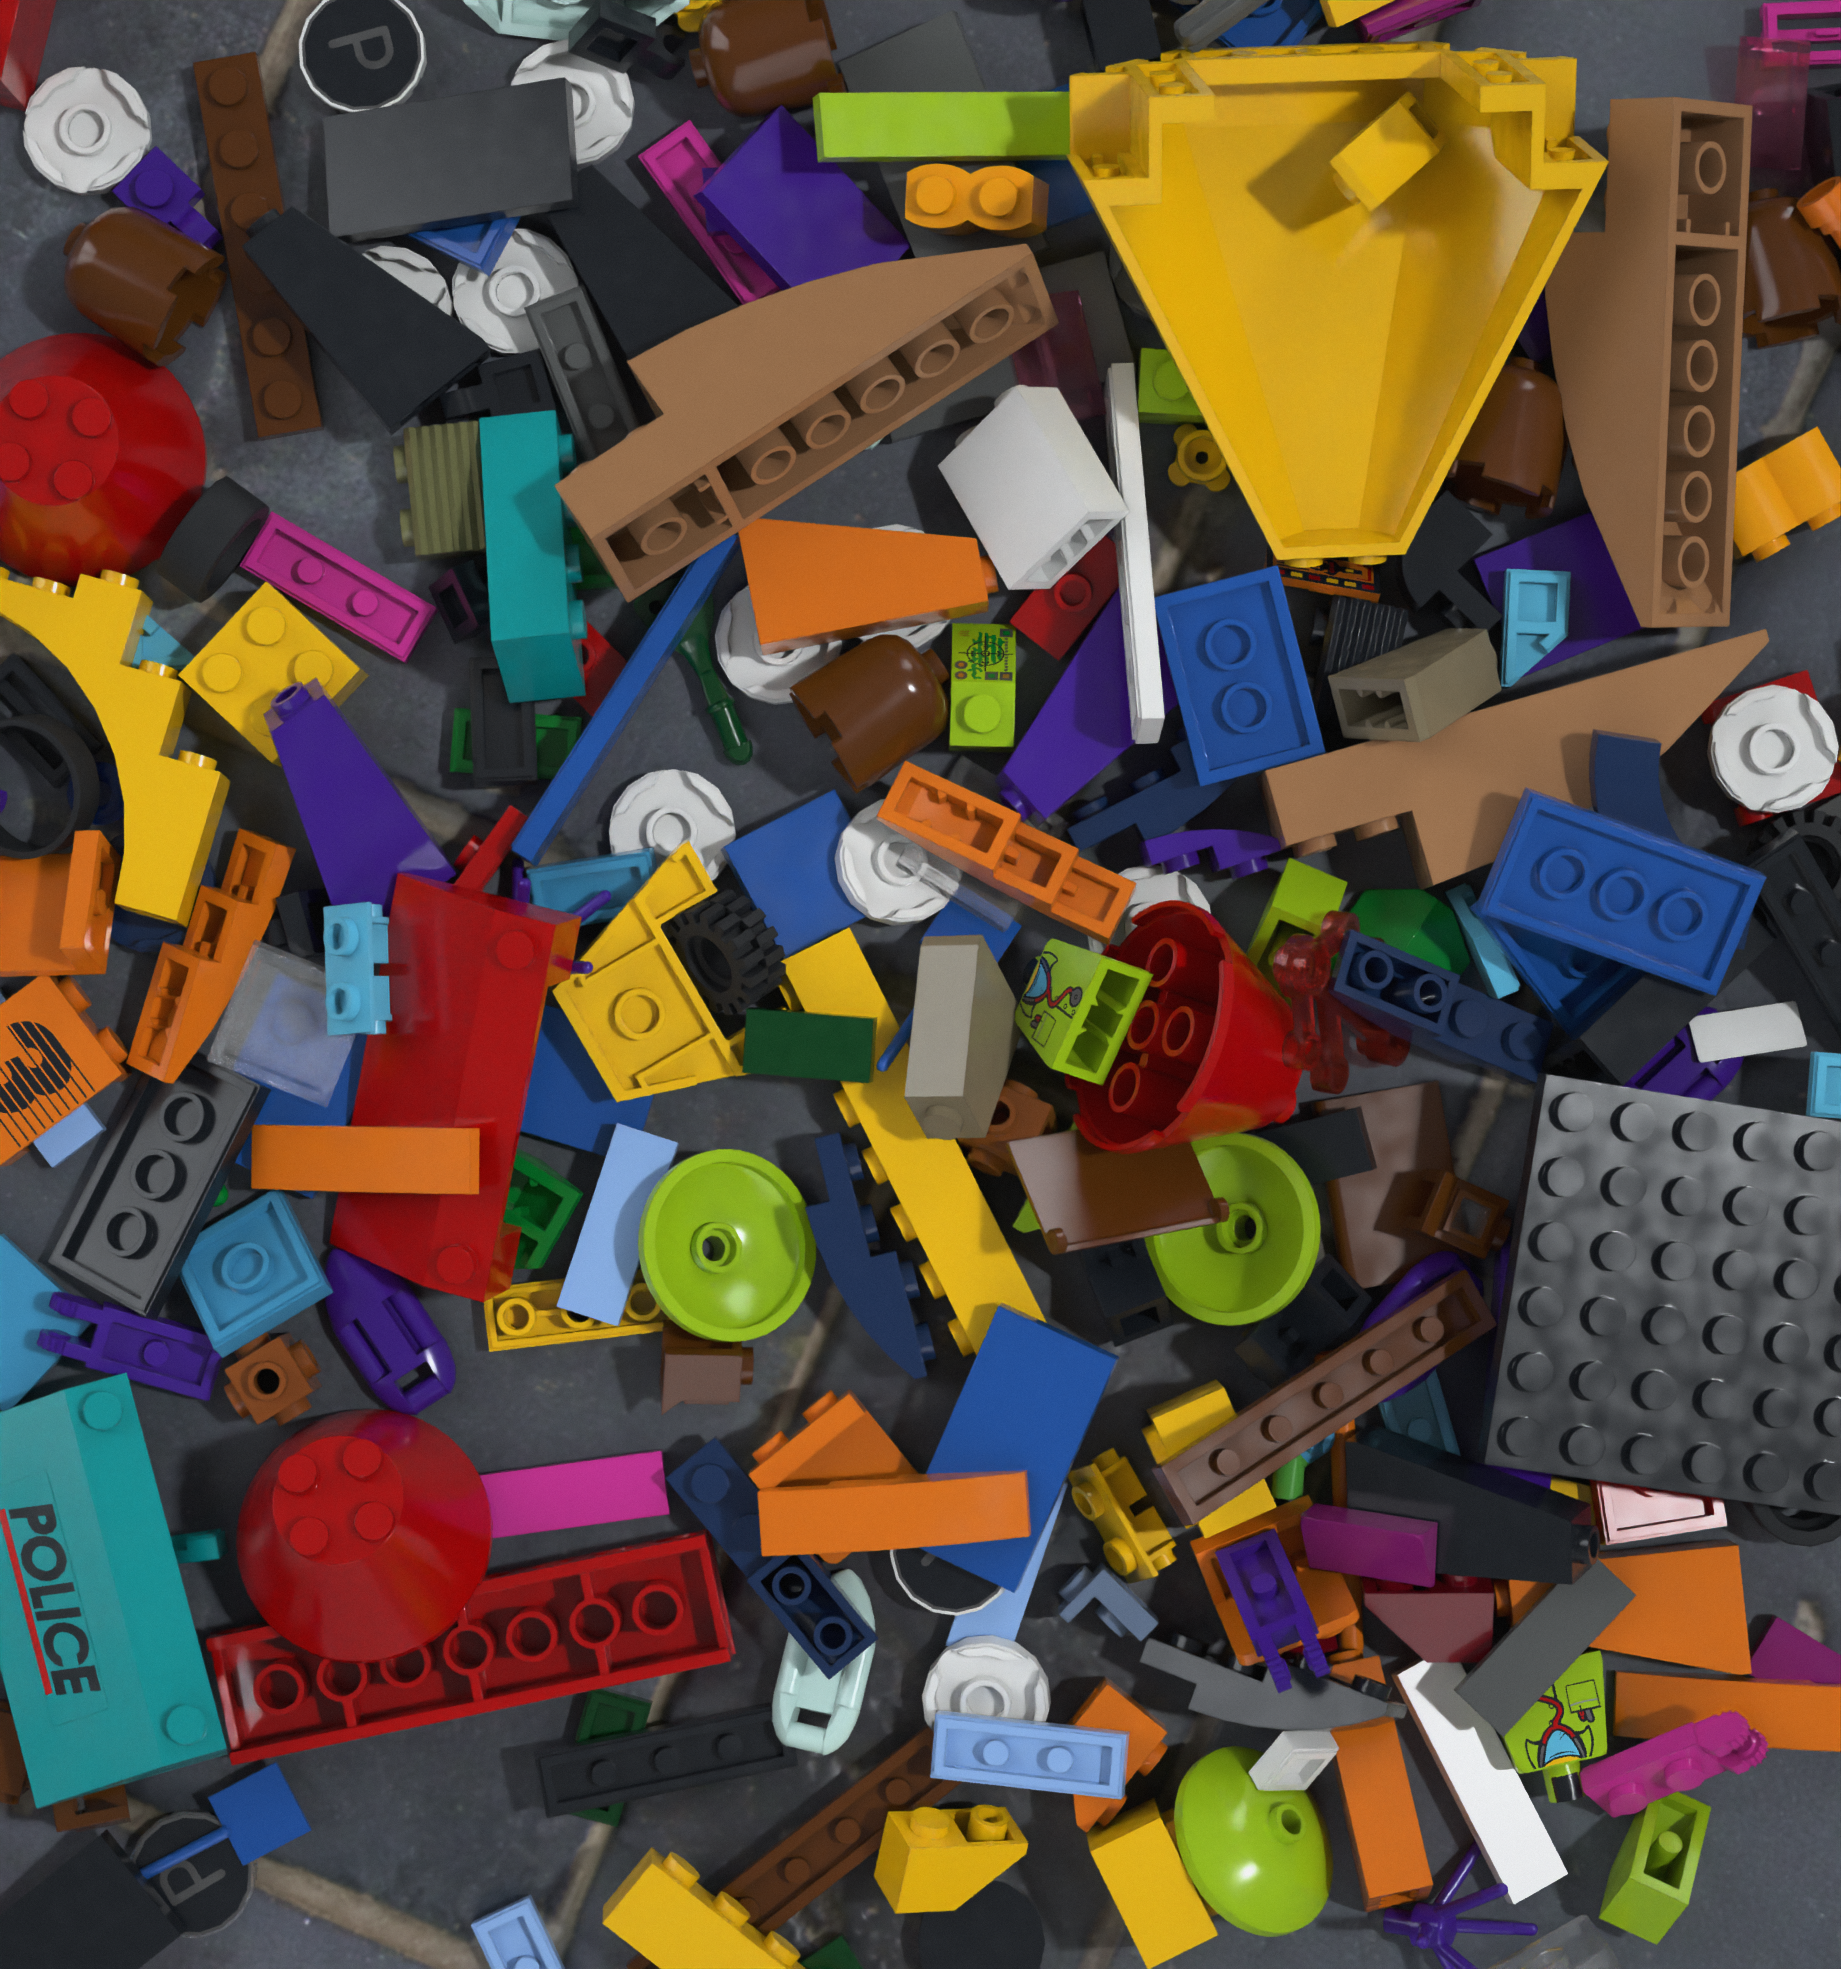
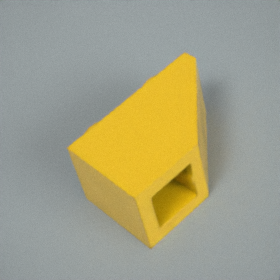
[1329,90,1449,212]
[874,1804,1029,1914]

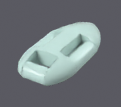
[772,1569,876,1756]

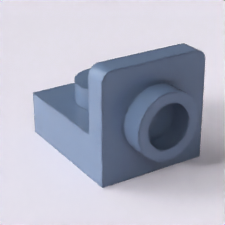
[1058,1562,1159,1641]

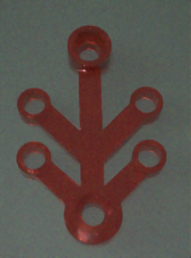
[1273,910,1411,1095]

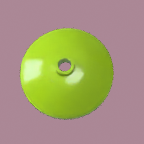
[1144,1133,1321,1326]
[638,1149,816,1343]
[1174,1746,1334,1937]

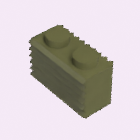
[393,421,486,561]

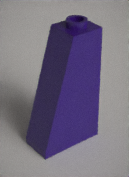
[994,587,1178,829]
[263,677,456,917]

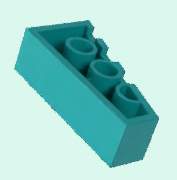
[479,410,587,703]

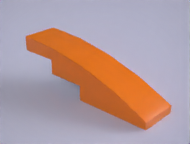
[877,761,1137,945]
[126,828,296,1084]
[251,1124,480,1194]
[757,1470,1031,1556]
[1613,1670,1841,1752]

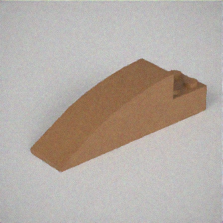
[1545,97,1753,628]
[554,244,1059,603]
[1256,629,1769,890]

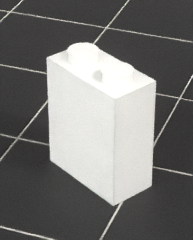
[938,385,1130,590]

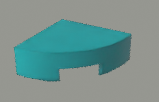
[170,1528,228,1564]

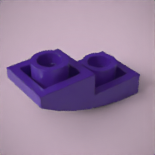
[1137,829,1281,880]

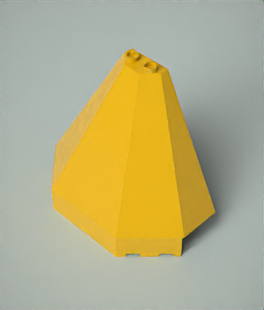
[1066,41,1609,568]

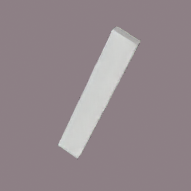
[1103,363,1165,744]

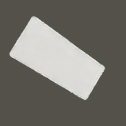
[1689,1001,1807,1063]

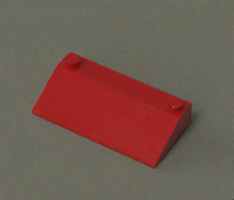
[329,872,582,1303]

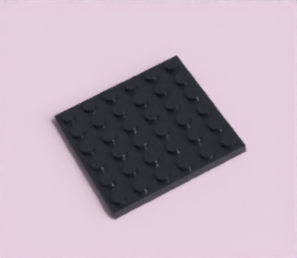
[1476,1073,1841,1515]

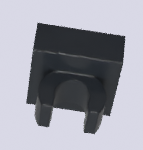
[428,560,490,644]
[262,888,331,960]

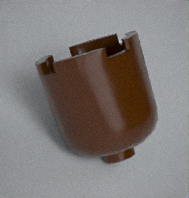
[689,0,846,118]
[1742,188,1841,349]
[63,207,227,367]
[1443,357,1569,519]
[789,634,951,794]

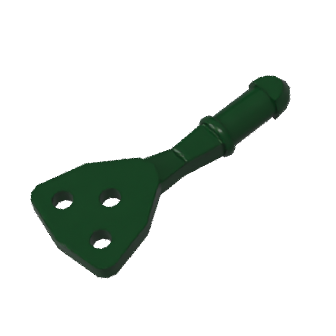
[633,576,753,766]

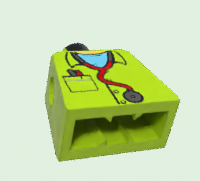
[1015,938,1153,1086]
[1498,1647,1607,1803]

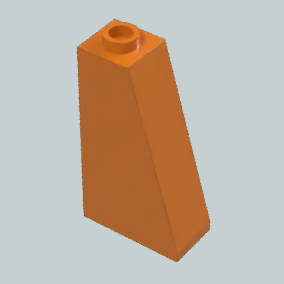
[738,518,999,655]
[1491,1539,1752,1675]
[1325,1650,1433,1913]

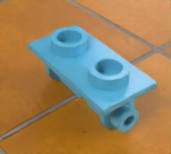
[323,902,393,1036]

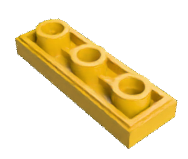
[484,1269,671,1352]

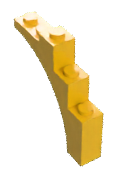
[0,567,231,928]

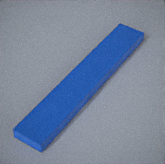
[511,534,741,867]

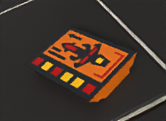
[1263,545,1381,603]

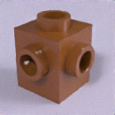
[958,1079,1059,1177]
[224,1332,322,1427]

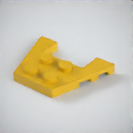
[550,840,786,1102]

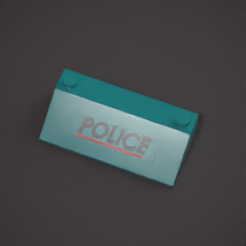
[0,1373,228,1809]

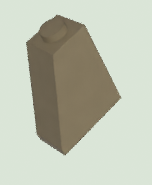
[1328,628,1502,742]
[904,935,1022,1140]

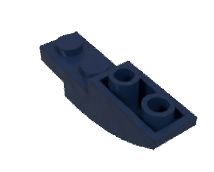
[1065,727,1238,853]
[1328,929,1554,1085]
[805,1132,937,1379]
[665,1436,879,1680]

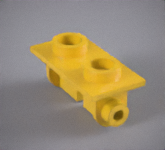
[1067,1448,1177,1584]

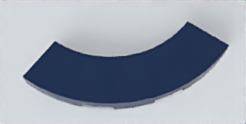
[1589,729,1753,950]

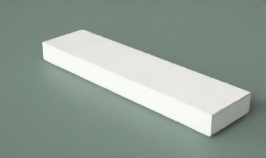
[1391,1658,1568,1904]

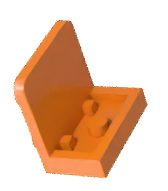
[748,1389,919,1564]
[1190,1494,1360,1666]

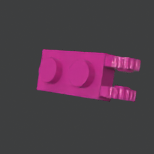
[1579,1710,1769,1818]

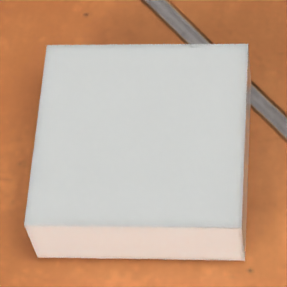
[1248,1731,1340,1791]

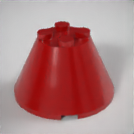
[0,333,207,587]
[1065,900,1315,1154]
[236,1409,493,1664]

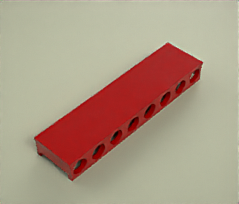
[206,1529,736,1766]

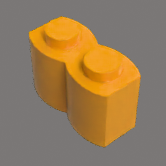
[905,164,1049,238]
[1733,426,1841,563]

